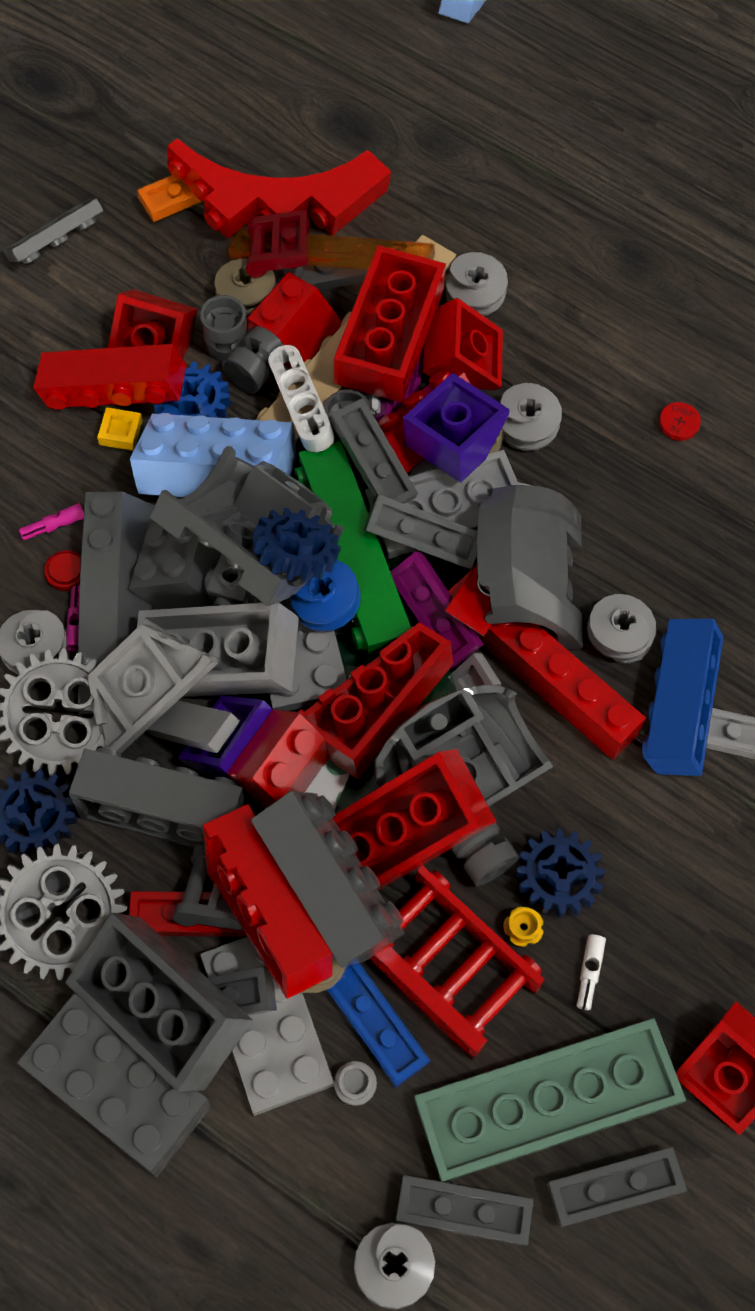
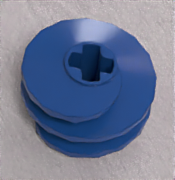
[291,560,361,632]

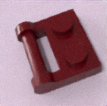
[246,210,309,278]

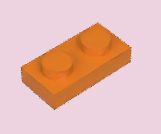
[137,175,202,222]

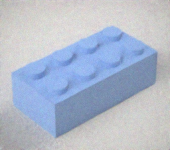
[130,413,298,497]

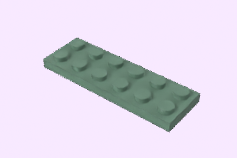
[414,1018,686,1183]

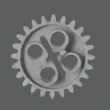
[0,648,106,776]
[0,843,127,980]

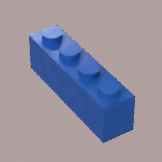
[642,619,724,776]

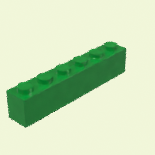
[294,441,411,662]

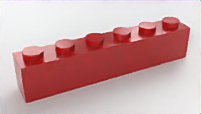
[448,569,646,760]

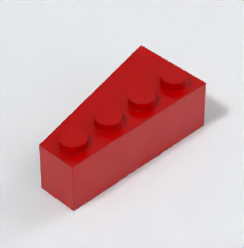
[298,622,453,780]
[203,804,335,999]

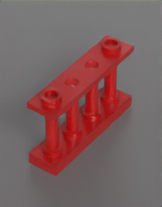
[369,865,545,1060]

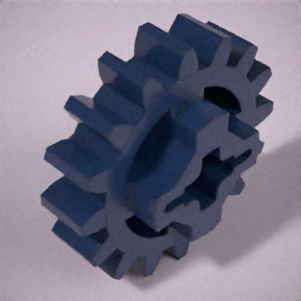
[251,508,341,582]
[0,769,78,856]
[515,828,605,919]

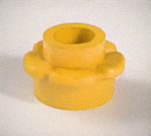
[503,907,543,947]

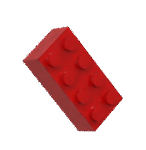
[333,245,446,403]
[333,749,497,890]

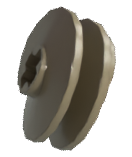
[214,258,276,315]

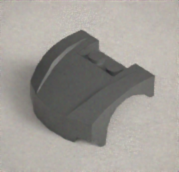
[149,446,344,606]
[477,485,583,650]
[374,685,553,806]

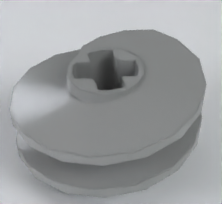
[445,252,508,316]
[500,383,562,451]
[587,594,656,664]
[0,610,67,675]
[354,1223,435,1309]

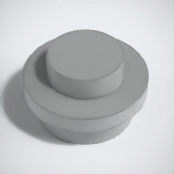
[334,1061,377,1106]

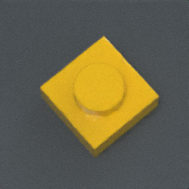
[97,407,143,451]

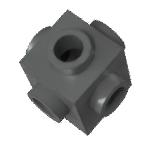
[205,554,260,606]

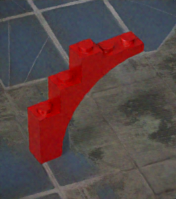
[167,138,392,239]

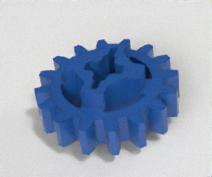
[153,361,231,418]

